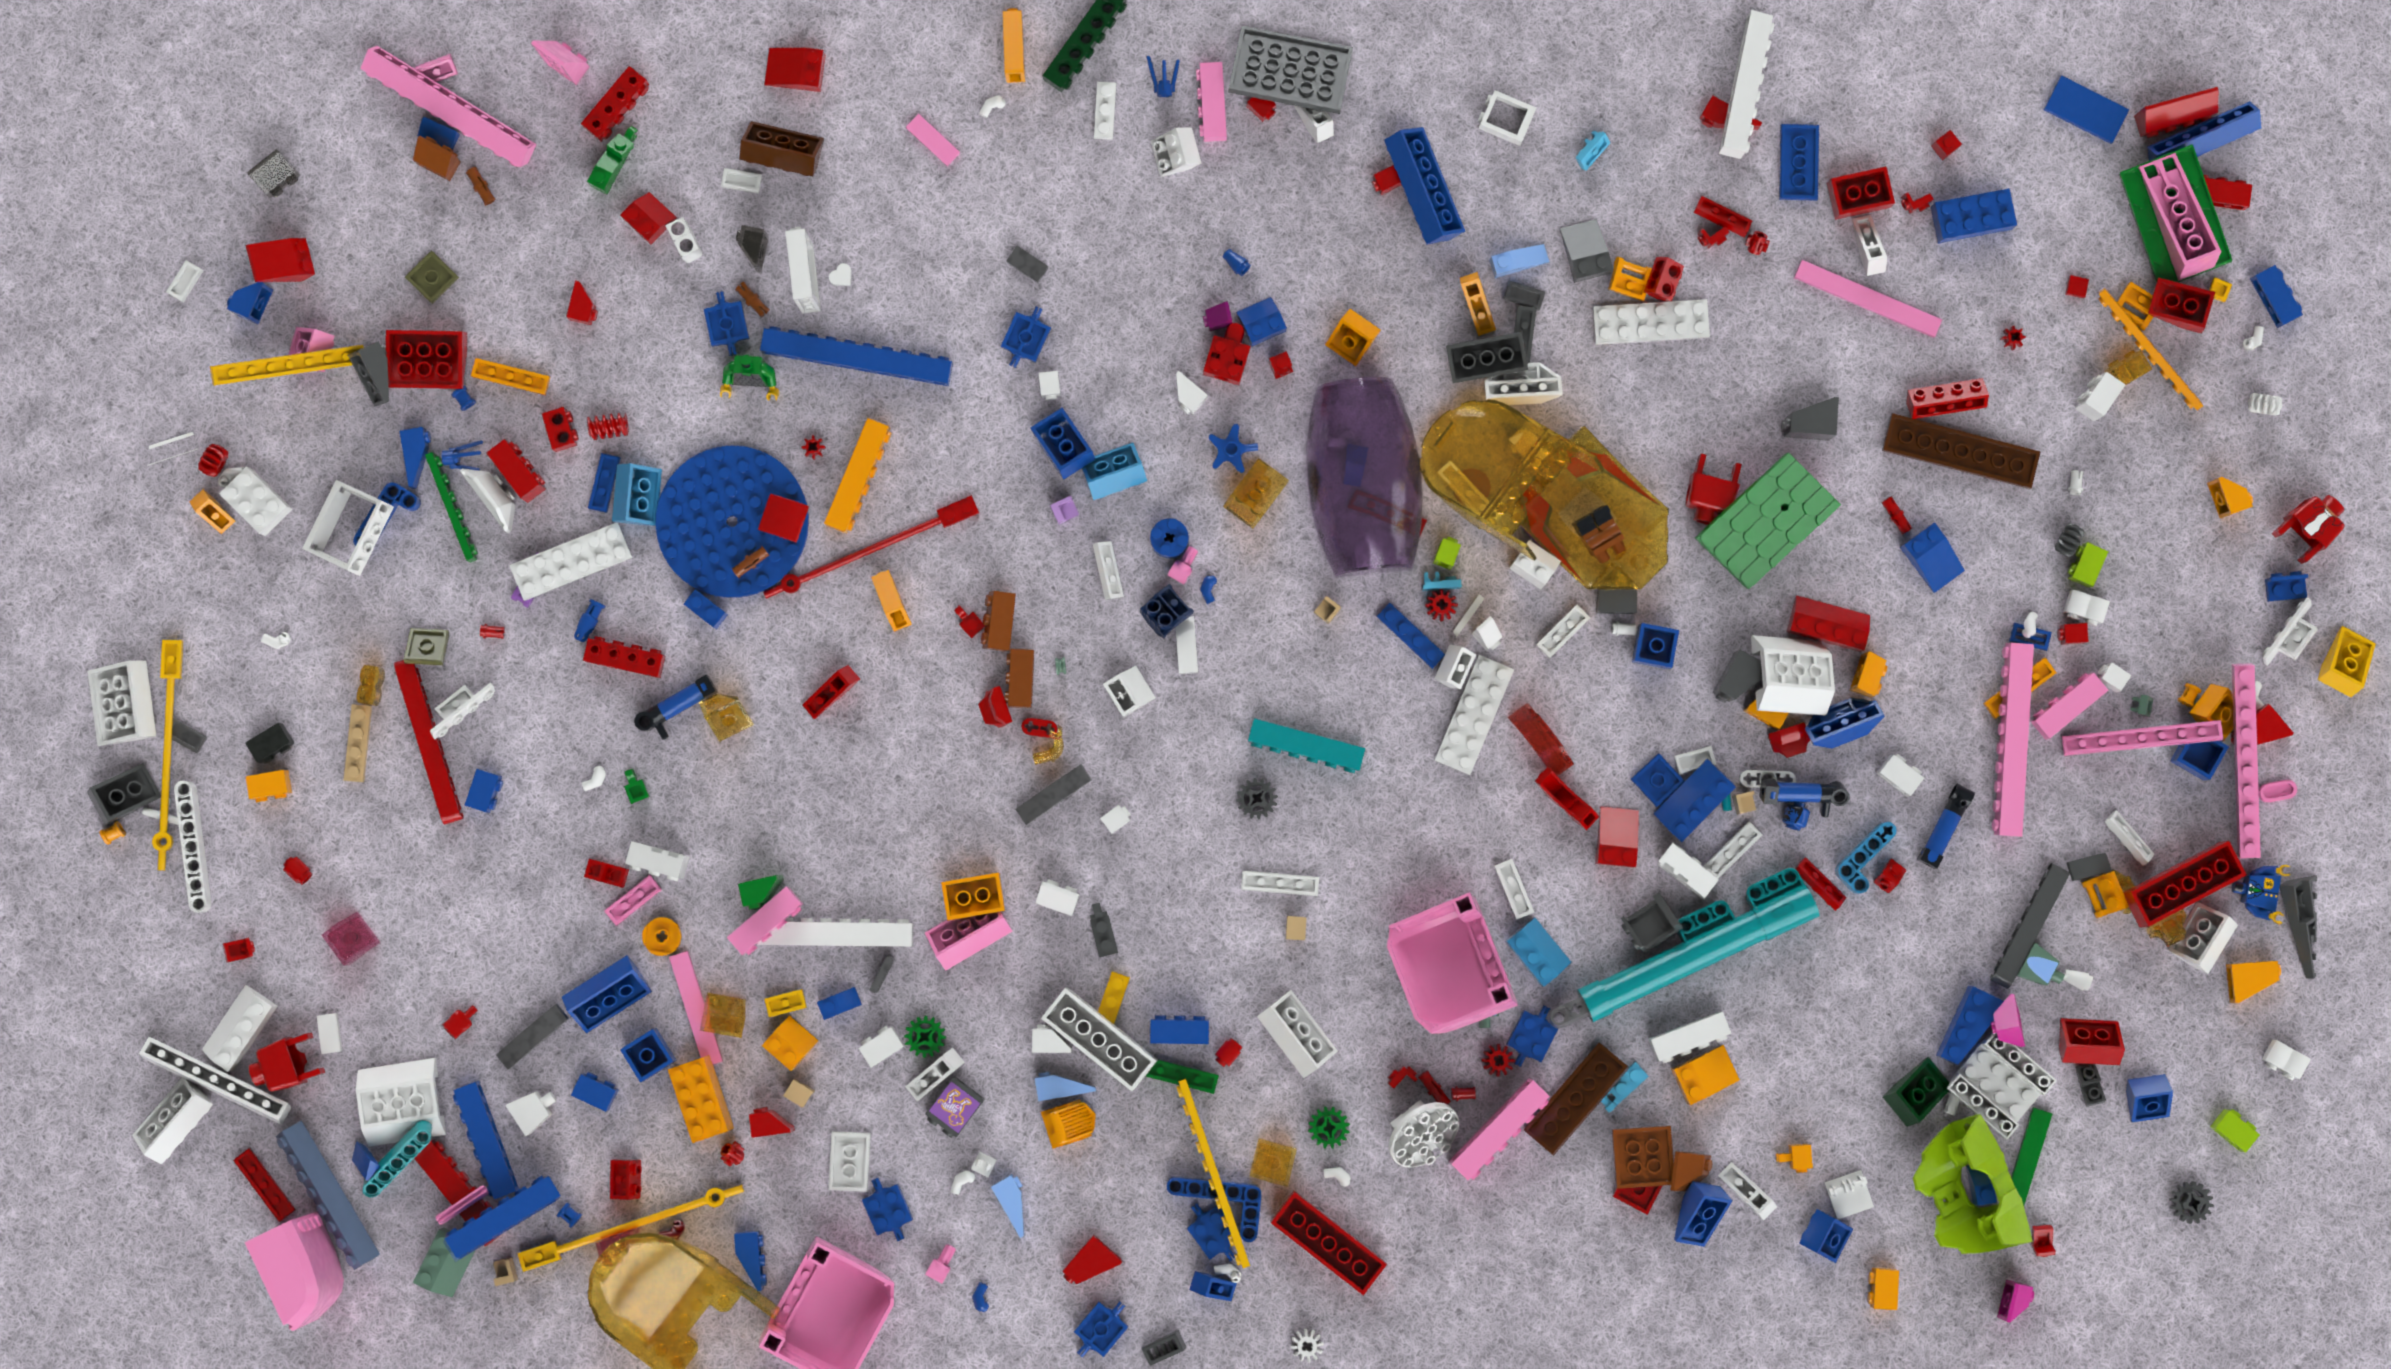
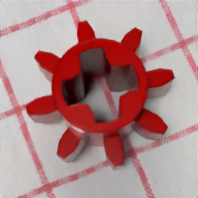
[1745,231,1770,255]
[2000,326,2026,351]
[801,435,826,460]
[720,1141,745,1167]

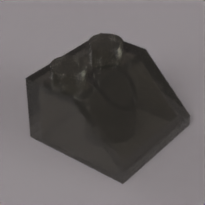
[247,149,300,198]
[736,225,769,274]

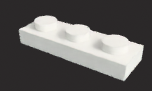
[1094,81,1116,140]
[1093,541,1124,600]
[1536,605,1590,658]
[2105,810,2154,866]
[1494,859,1534,920]

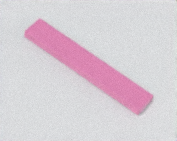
[669,951,723,1064]

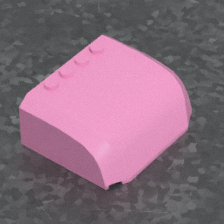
[1387,892,1518,1034]
[245,1212,344,1331]
[759,1236,895,1369]

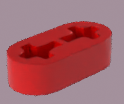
[1021,718,1058,738]

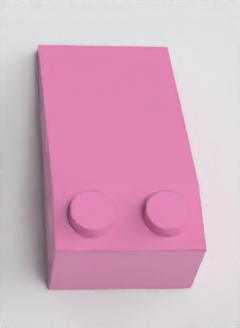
[531,40,589,85]

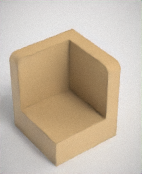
[1314,596,1341,624]
[1732,791,1756,815]
[1285,916,1306,940]
[783,1078,815,1107]
[493,1257,518,1286]

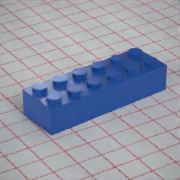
[1384,127,1466,245]
[443,1175,561,1262]

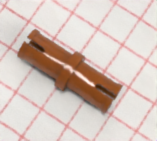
[466,167,496,206]
[735,282,770,318]
[731,546,770,578]

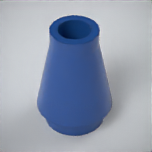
[1223,249,1251,276]

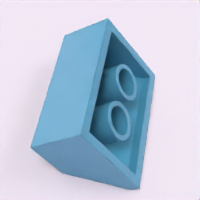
[1082,443,1147,500]
[612,463,662,526]
[1505,917,1571,987]

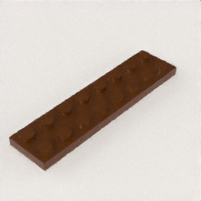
[1882,413,2041,489]

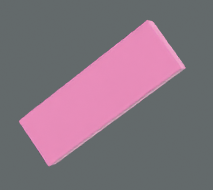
[906,114,960,167]
[604,875,662,926]

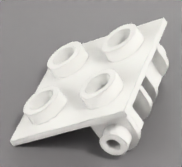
[1824,1170,1874,1220]

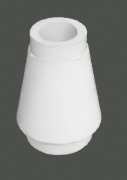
[2063,969,2093,991]

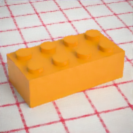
[667,1055,734,1143]

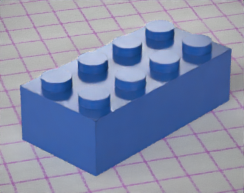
[1930,188,2017,244]

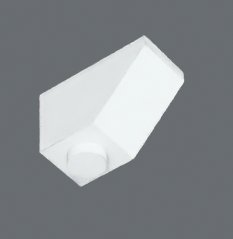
[1176,371,1208,415]

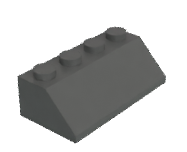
[1446,331,1528,383]

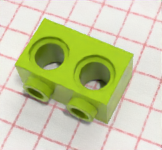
[1432,537,1461,570]

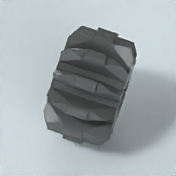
[2055,523,2084,557]

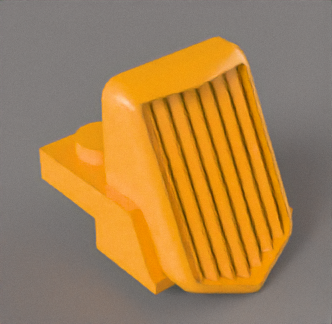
[1041,1099,1096,1149]

